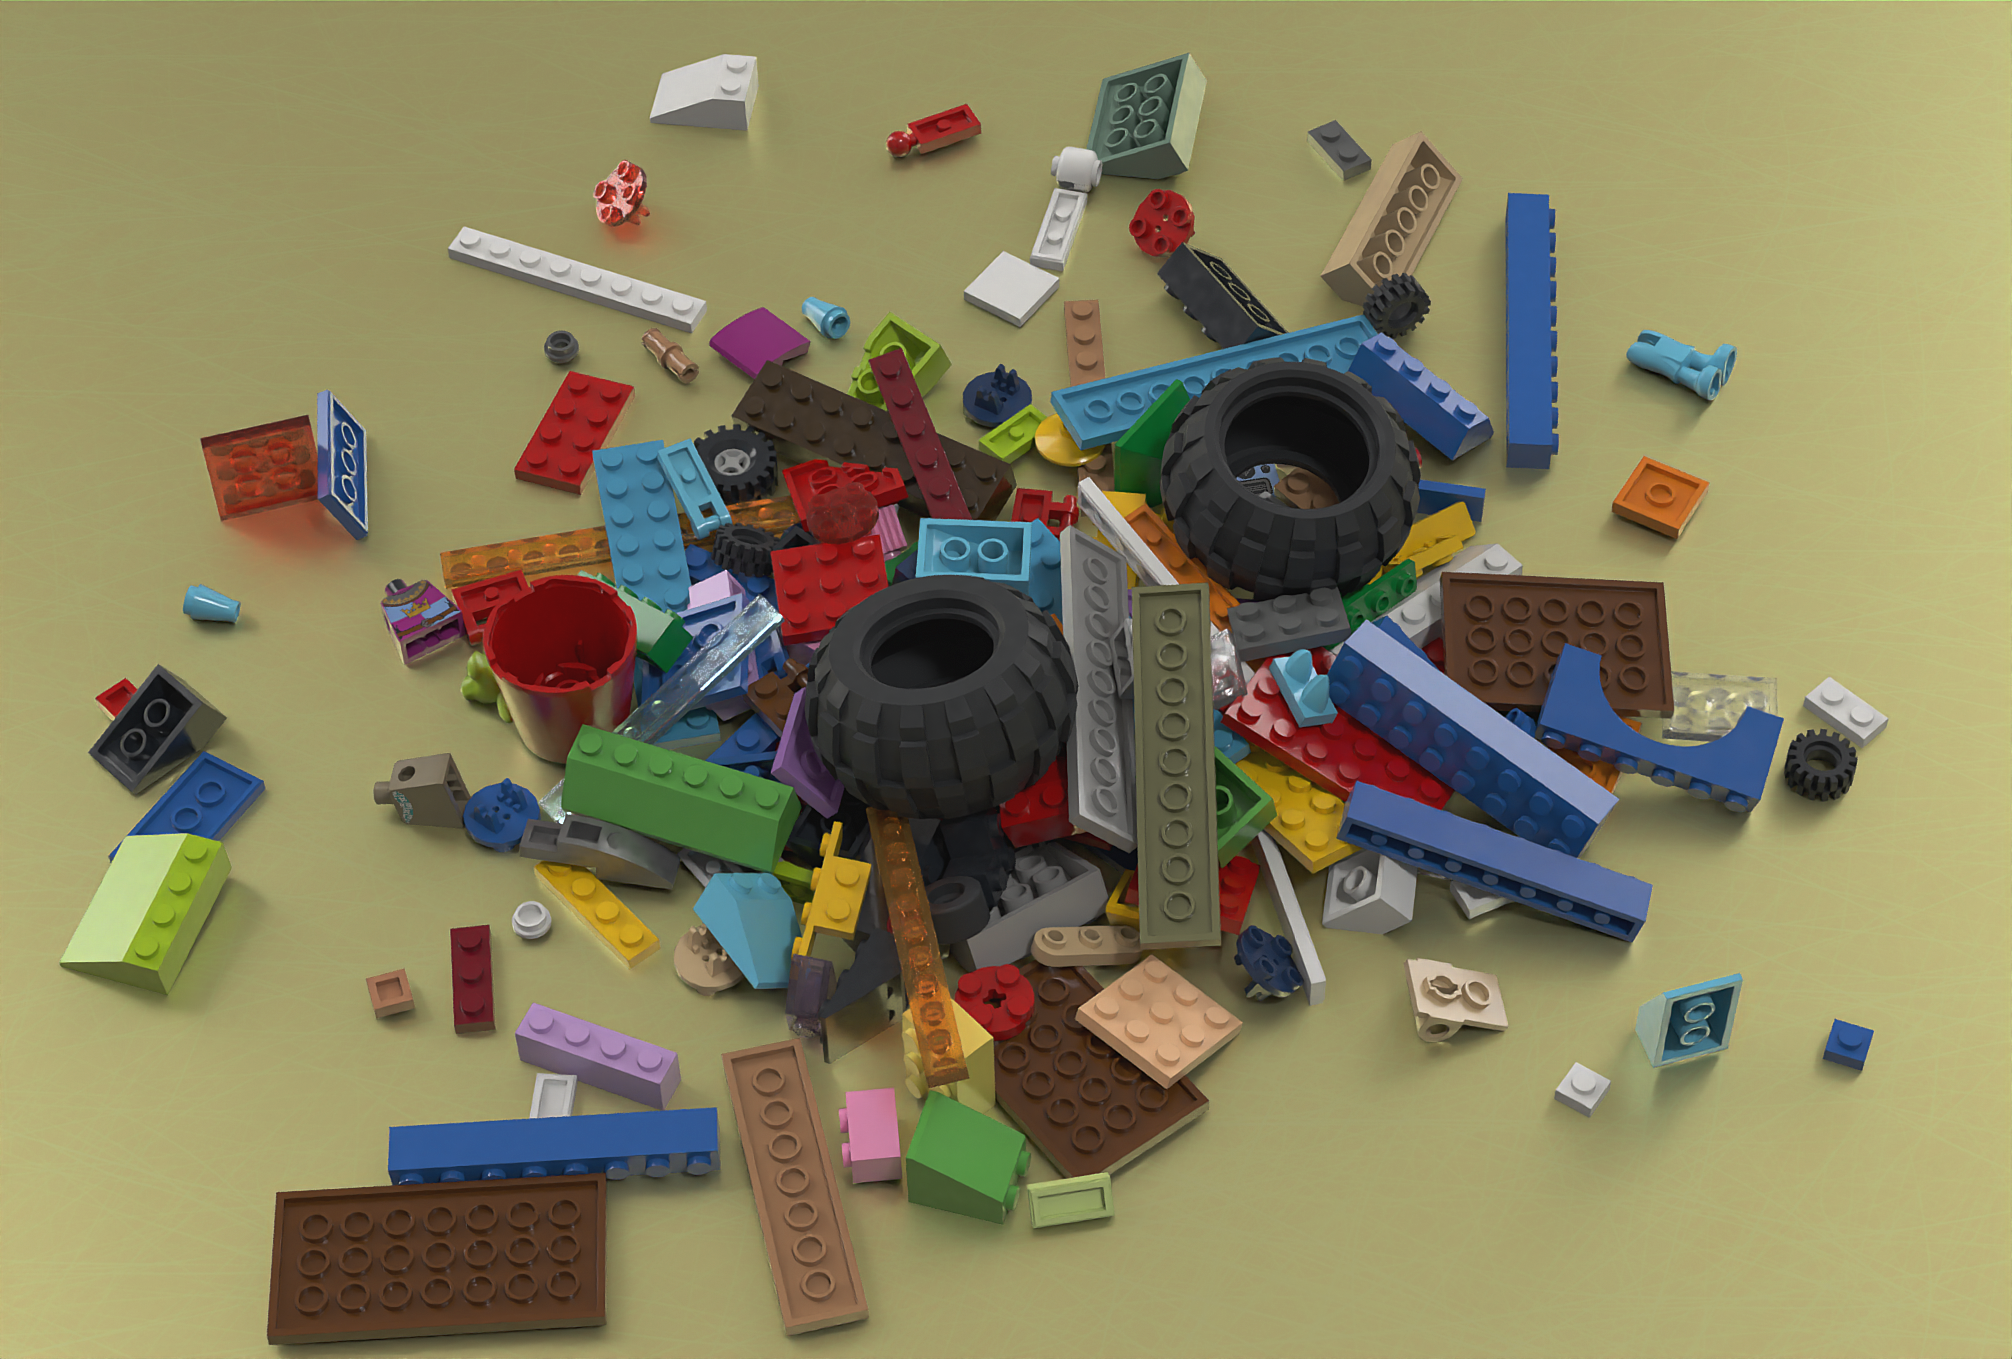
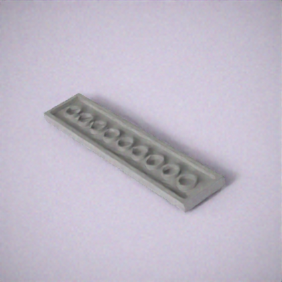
[1060,525,1138,853]

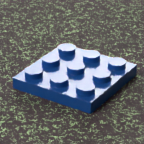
[641,593,750,723]

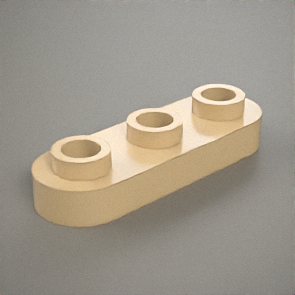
[1031,925,1143,967]

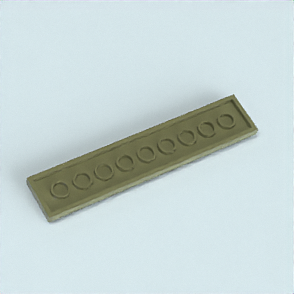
[1131,583,1221,950]

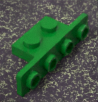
[1322,559,1417,651]

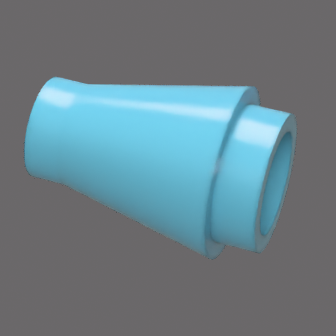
[802,297,850,339]
[183,584,241,623]

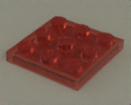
[200,415,318,521]

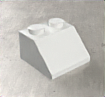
[1322,848,1418,934]

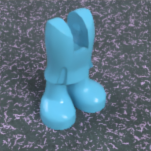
[1626,330,1737,401]

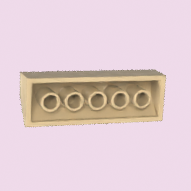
[1321,131,1463,306]

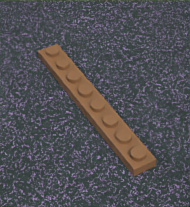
[1064,300,1114,517]

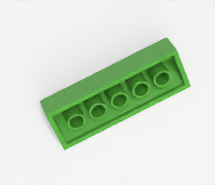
[561,724,802,875]

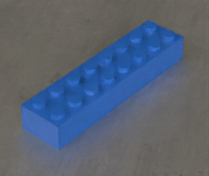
[1327,619,1619,859]

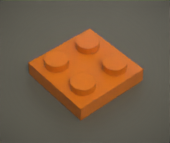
[1611,456,1710,539]

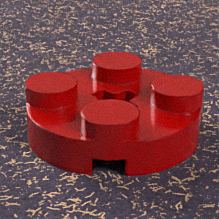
[954,964,1035,1041]

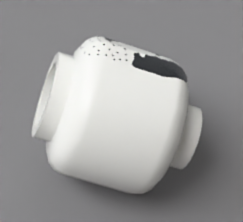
[1051,147,1102,193]

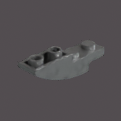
[519,814,680,889]

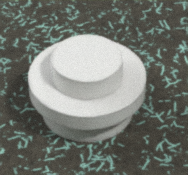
[512,901,551,939]

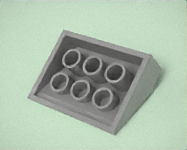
[950,840,1109,973]

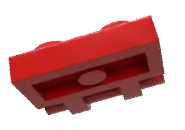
[1011,488,1080,541]

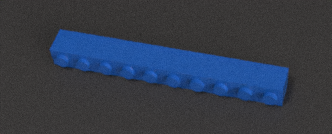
[1505,193,1559,469]

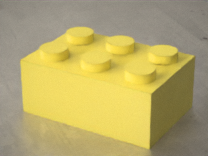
[902,987,996,1114]

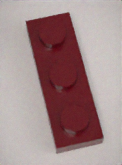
[450,925,496,1034]

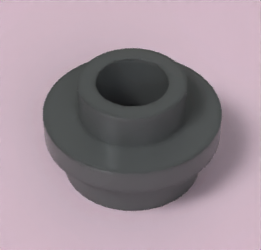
[544,331,579,363]

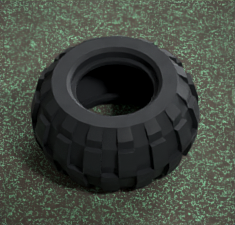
[1160,357,1421,601]
[804,575,1079,819]

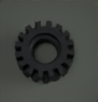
[1363,273,1431,339]
[711,523,780,577]
[1784,729,1858,802]

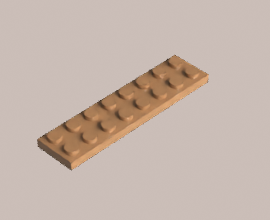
[721,1038,869,1336]

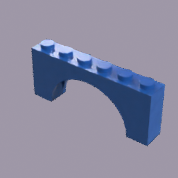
[1535,643,1784,812]

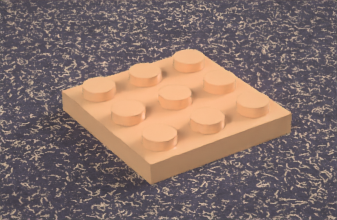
[1075,955,1243,1089]

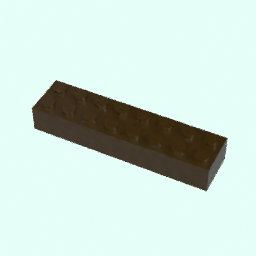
[731,360,1017,521]

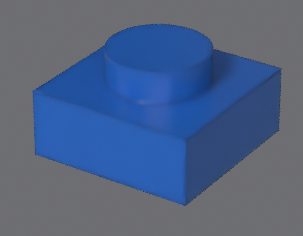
[1823,1019,1874,1071]

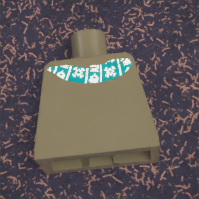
[373,753,471,828]

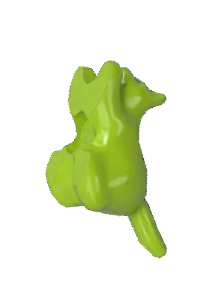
[460,648,513,723]

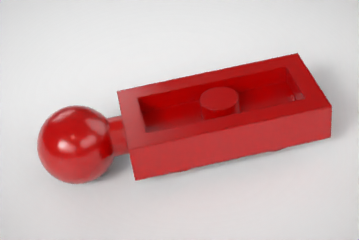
[886,104,981,158]

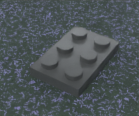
[1227,586,1351,662]

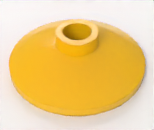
[1035,413,1106,467]

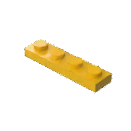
[534,860,661,970]

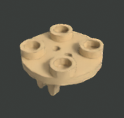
[674,922,745,996]

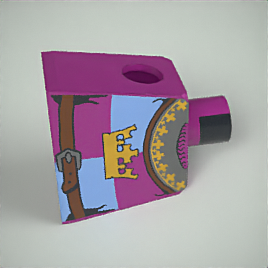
[380,579,466,666]

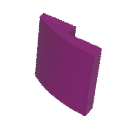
[709,307,811,379]

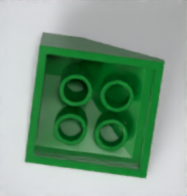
[1114,379,1190,508]

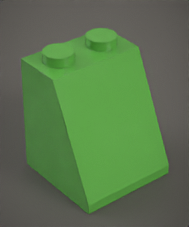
[906,1090,1031,1225]

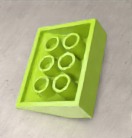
[59,833,232,995]

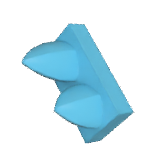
[1269,649,1338,727]

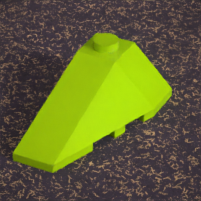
[847,312,952,411]

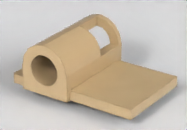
[1404,958,1509,1042]

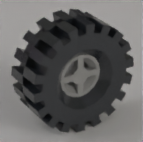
[694,424,779,514]

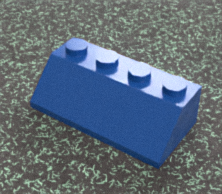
[1348,332,1494,460]

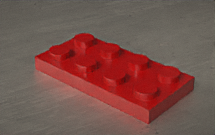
[514,371,635,495]

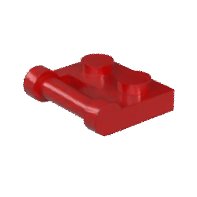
[451,569,529,646]

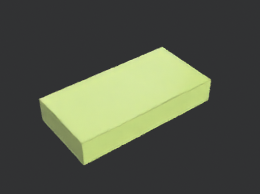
[1027,1172,1115,1228]

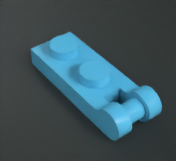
[657,438,733,540]

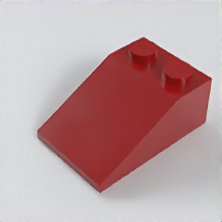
[999,742,1087,848]

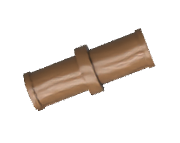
[641,328,699,383]

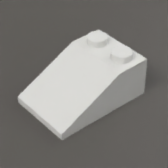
[650,54,759,131]

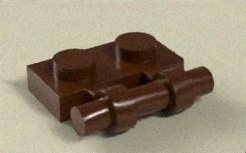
[742,658,809,738]

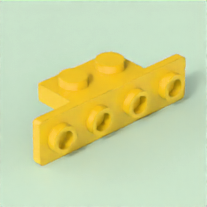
[1368,502,1476,585]
[791,821,872,976]

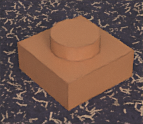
[366,968,415,1019]

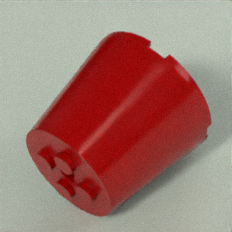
[483,575,637,764]

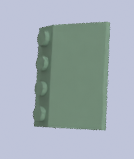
[1086,53,1207,179]

